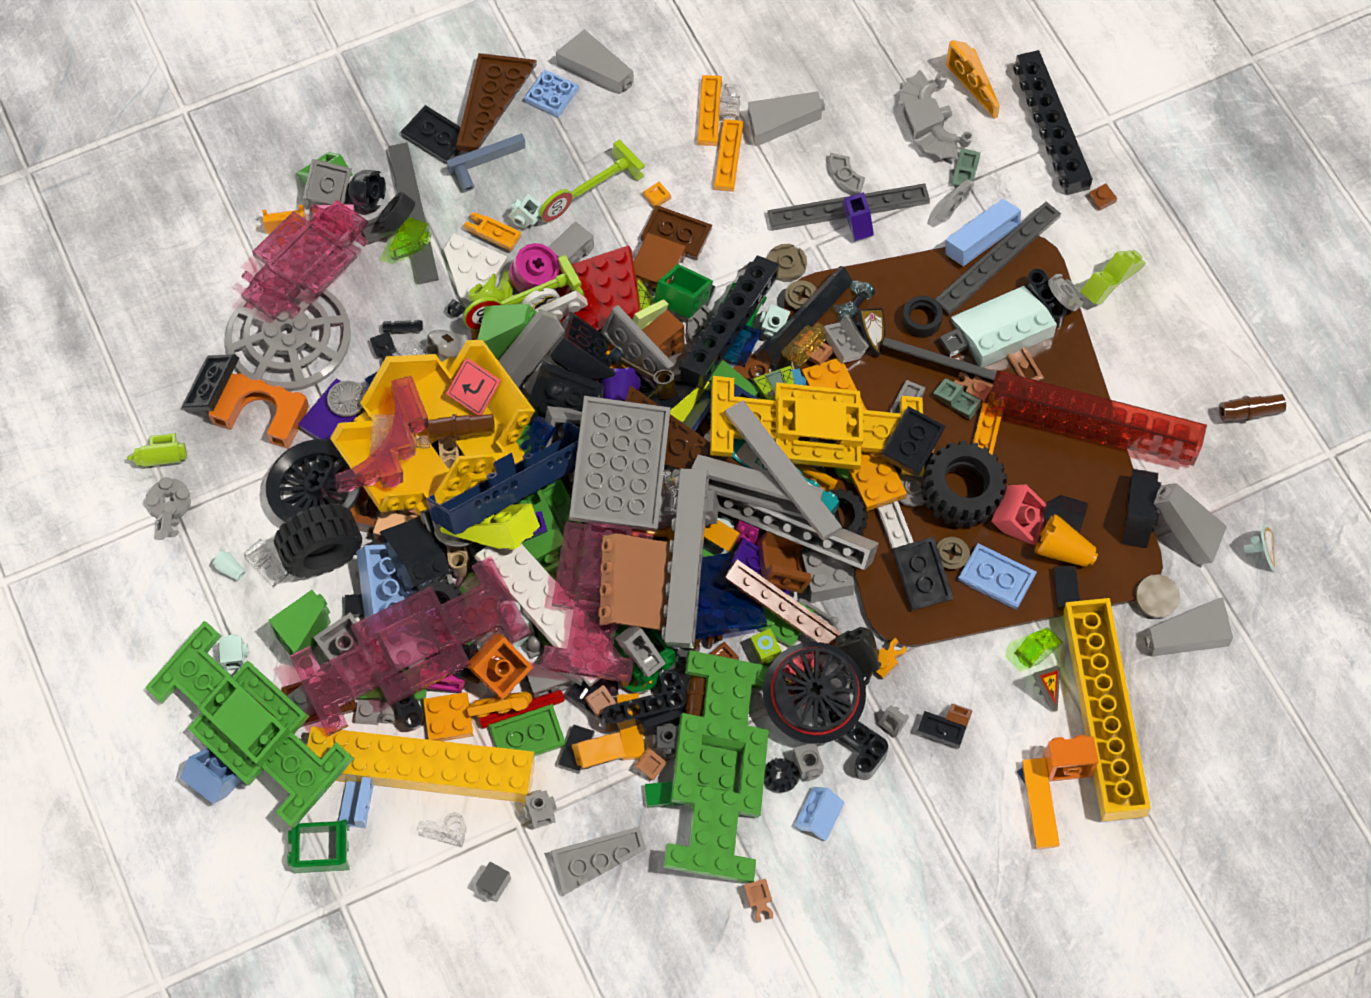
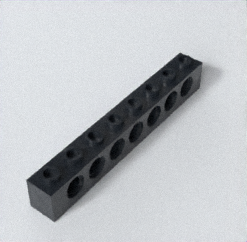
[1013,50,1093,195]
[679,255,779,389]

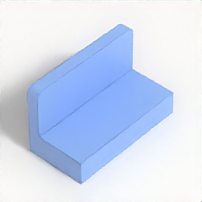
[339,777,374,829]
[794,787,844,841]

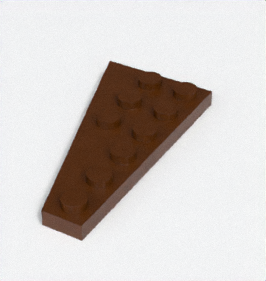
[456,53,537,152]
[625,385,741,469]

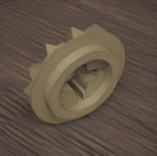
[785,280,817,310]
[937,537,970,570]

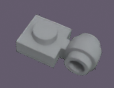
[355,700,399,725]

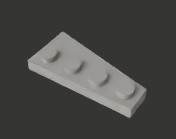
[551,826,646,896]

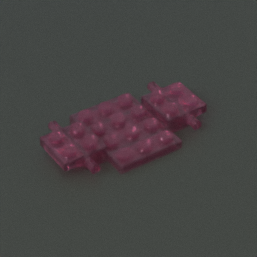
[241,200,369,320]

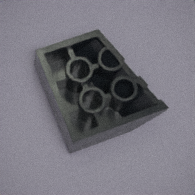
[549,311,615,379]

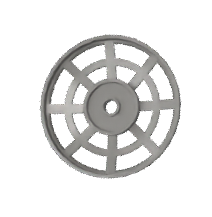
[226,280,351,392]

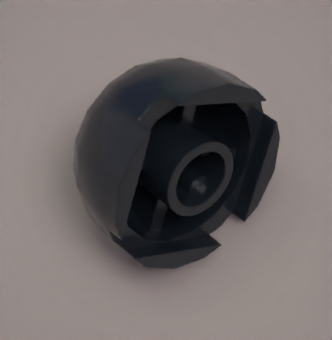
[348,170,386,211]

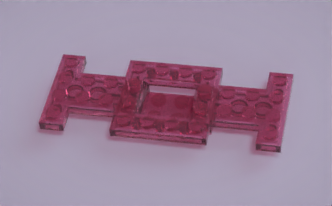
[541,471,653,683]
[290,556,531,736]

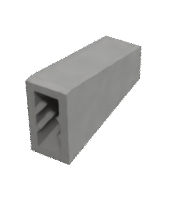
[556,29,634,94]
[748,91,825,146]
[1154,483,1227,565]
[1144,598,1233,657]

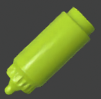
[127,433,187,467]

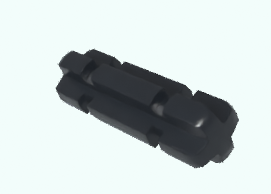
[382,320,423,333]

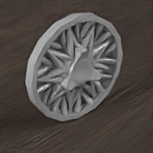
[327,380,366,417]
[898,472,927,507]

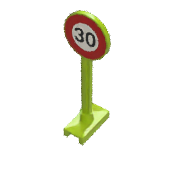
[539,139,645,223]
[463,255,584,330]

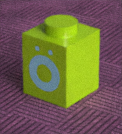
[750,628,782,666]

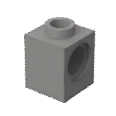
[793,744,824,780]

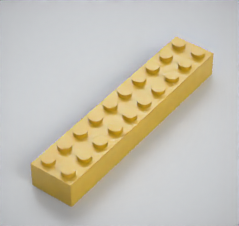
[1063,598,1151,822]
[307,726,536,803]

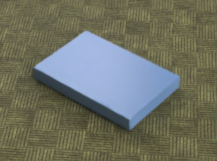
[958,543,1037,610]

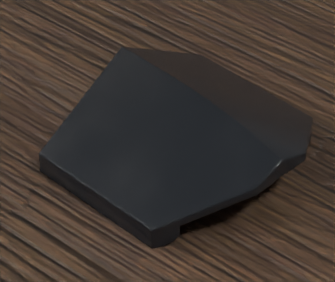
[1044,495,1089,534]

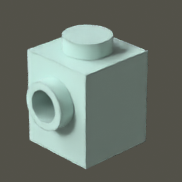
[219,635,249,671]

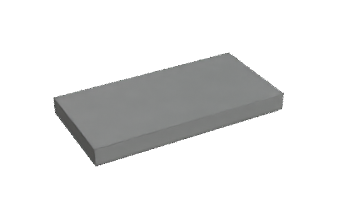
[601,305,674,390]

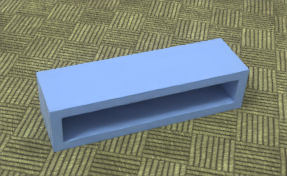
[946,199,1021,266]

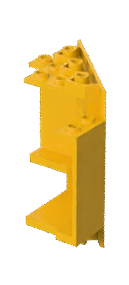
[330,340,535,519]

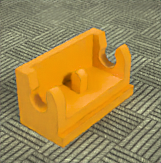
[262,205,307,234]
[571,732,625,768]

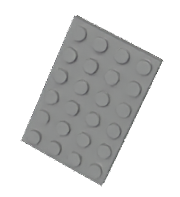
[569,396,670,532]

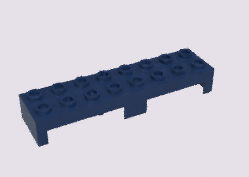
[426,422,580,535]

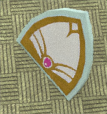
[1244,525,1275,572]

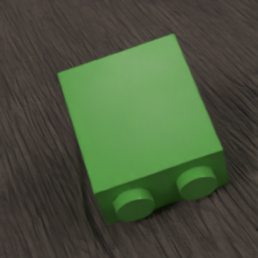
[478,304,537,361]
[268,590,331,669]

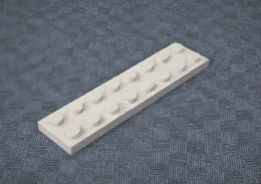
[475,544,623,686]

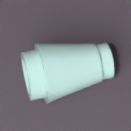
[213,550,246,581]

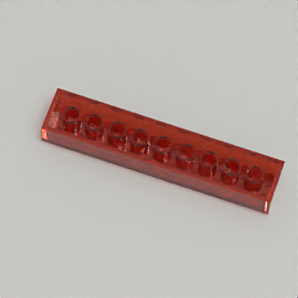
[986,370,1207,466]

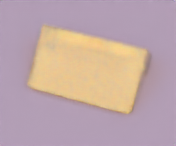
[781,322,827,366]

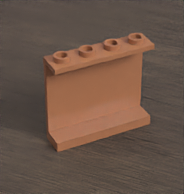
[599,533,673,634]

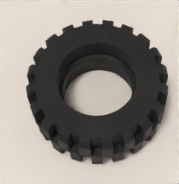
[921,441,1007,528]
[274,504,362,578]

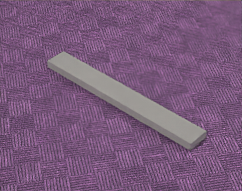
[725,401,842,541]

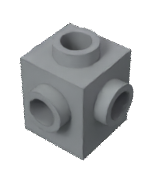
[522,790,557,829]

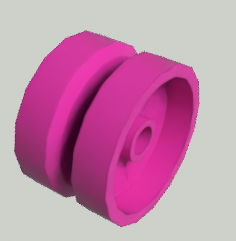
[509,243,560,293]

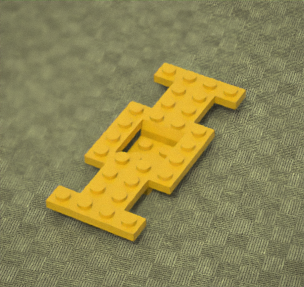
[710,376,925,476]

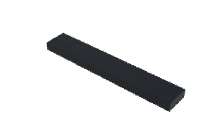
[761,266,853,366]

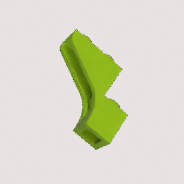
[1080,250,1146,305]

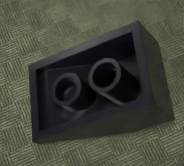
[380,517,451,592]

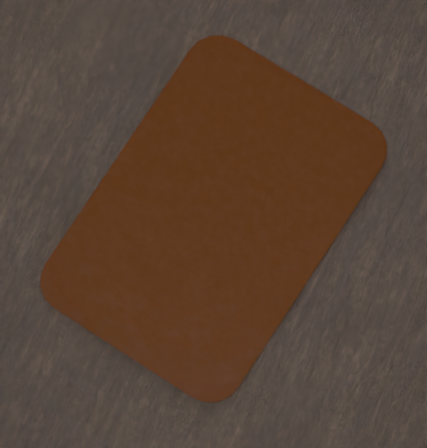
[784,235,1163,646]

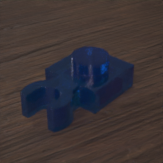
[520,416,557,454]

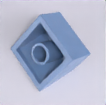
[180,748,241,804]

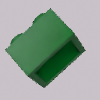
[653,264,713,319]

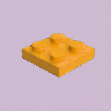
[423,692,474,741]

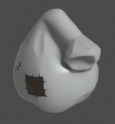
[426,330,470,362]

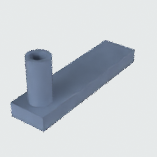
[447,133,525,192]

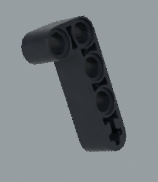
[601,669,687,732]
[812,704,888,780]

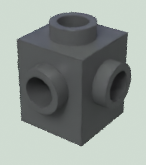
[653,724,679,758]

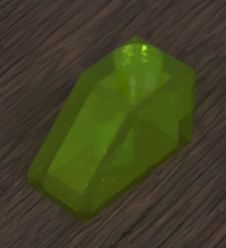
[389,217,432,261]
[1014,627,1063,668]

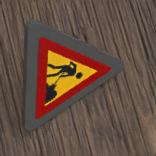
[1033,665,1060,712]

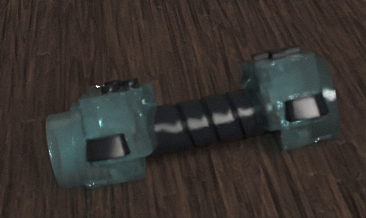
[833,280,875,320]

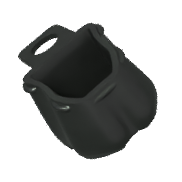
[834,627,881,689]

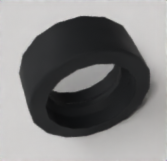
[379,192,415,232]
[902,296,942,337]

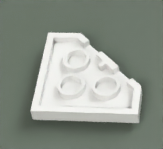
[444,233,508,304]

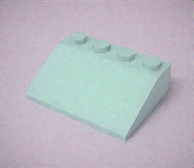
[950,286,1057,368]

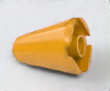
[1034,514,1098,567]

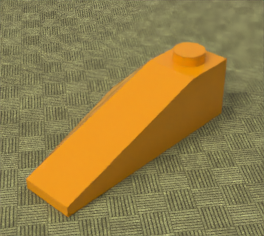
[946,40,1000,119]

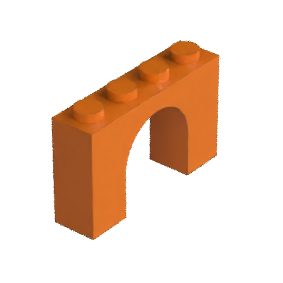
[208,373,309,449]

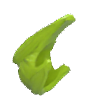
[468,271,513,303]

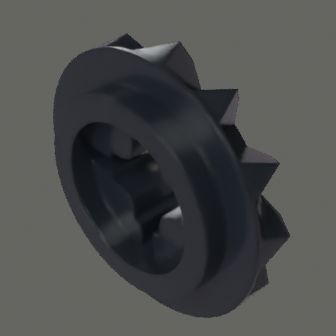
[764,757,799,793]

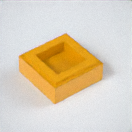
[643,181,671,208]

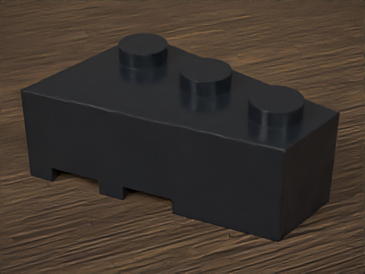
[1121,469,1162,549]

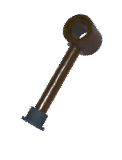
[608,348,677,399]

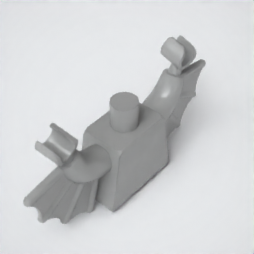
[898,70,972,160]

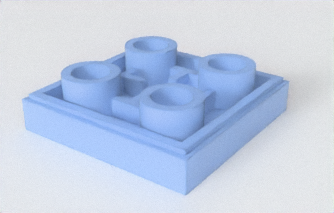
[524,69,579,118]

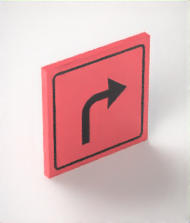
[446,358,501,415]

